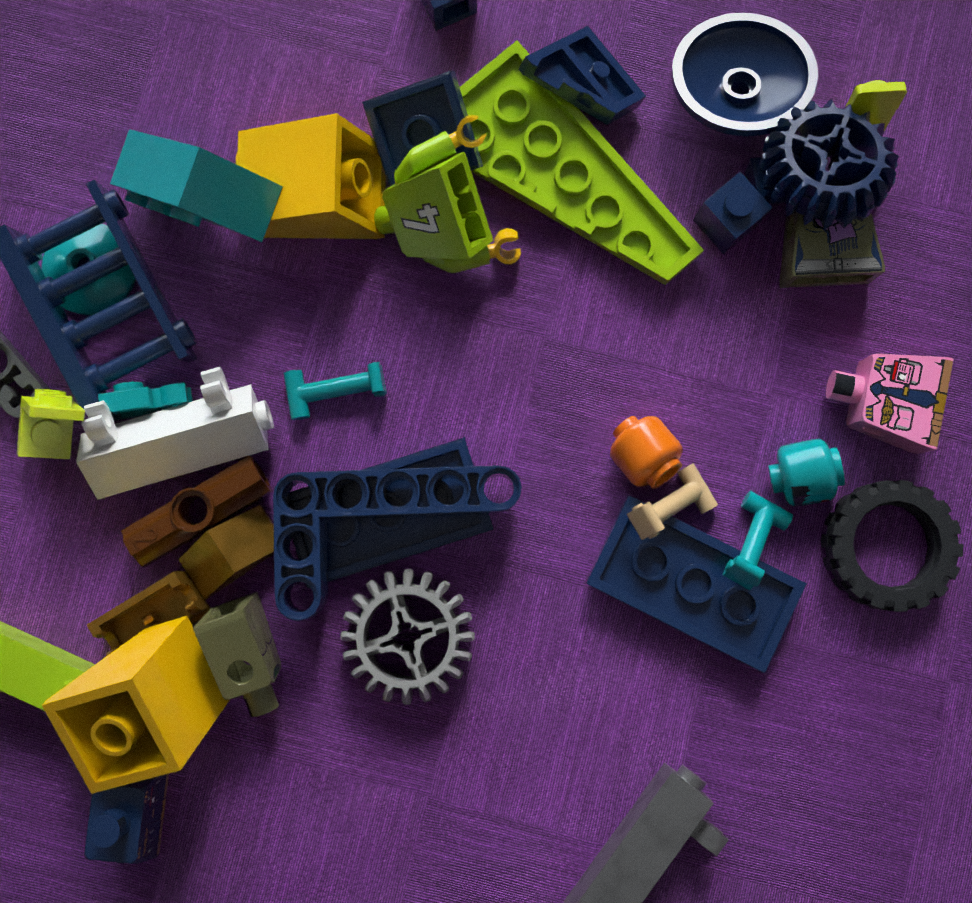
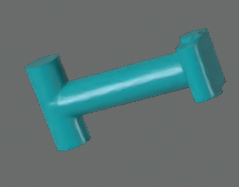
[283,362,387,421]
[723,490,793,590]

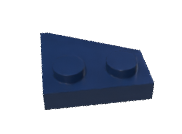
[518,26,646,125]

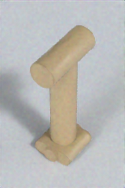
[627,463,718,540]

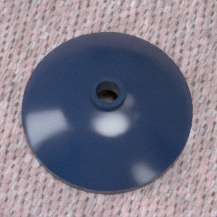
[671,13,818,136]

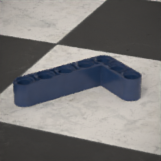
[273,465,522,621]

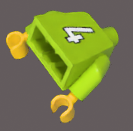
[374,115,521,273]

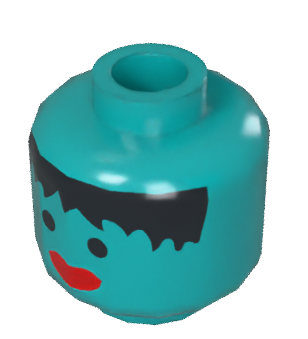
[768,439,845,507]

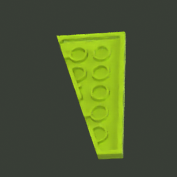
[460,40,704,285]

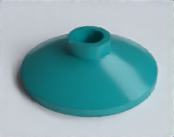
[41,224,136,315]

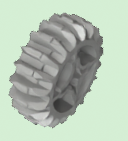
[340,569,475,705]

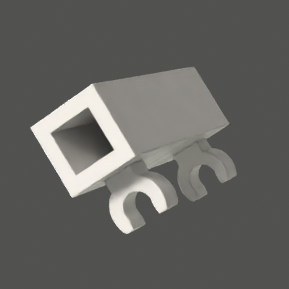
[76,367,274,500]

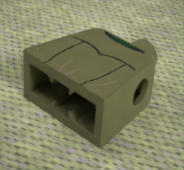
[193,591,282,717]

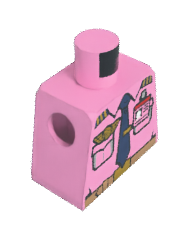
[826,354,954,454]

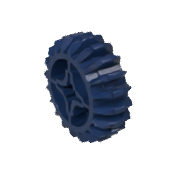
[759,98,899,230]

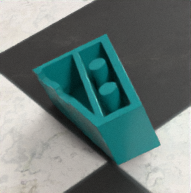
[110,129,283,242]

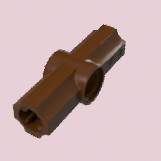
[121,455,273,567]

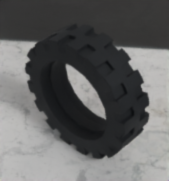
[821,480,964,612]

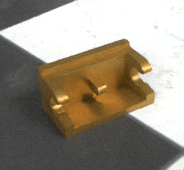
[87,571,210,656]

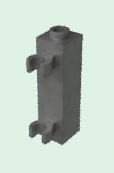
[563,762,729,903]

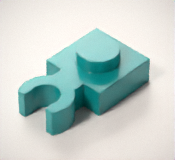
[98,382,193,421]

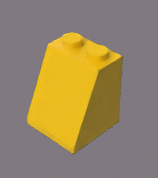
[235,113,386,239]
[42,616,230,794]

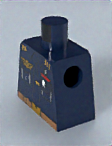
[84,774,169,864]

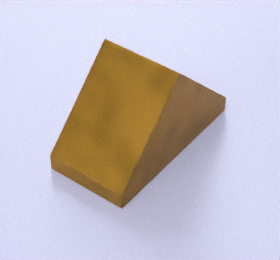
[179,505,274,600]

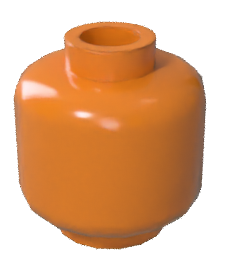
[610,416,683,489]

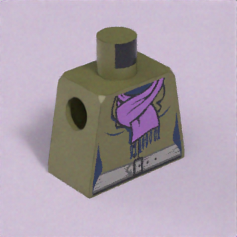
[779,212,885,288]

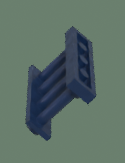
[0,179,197,409]

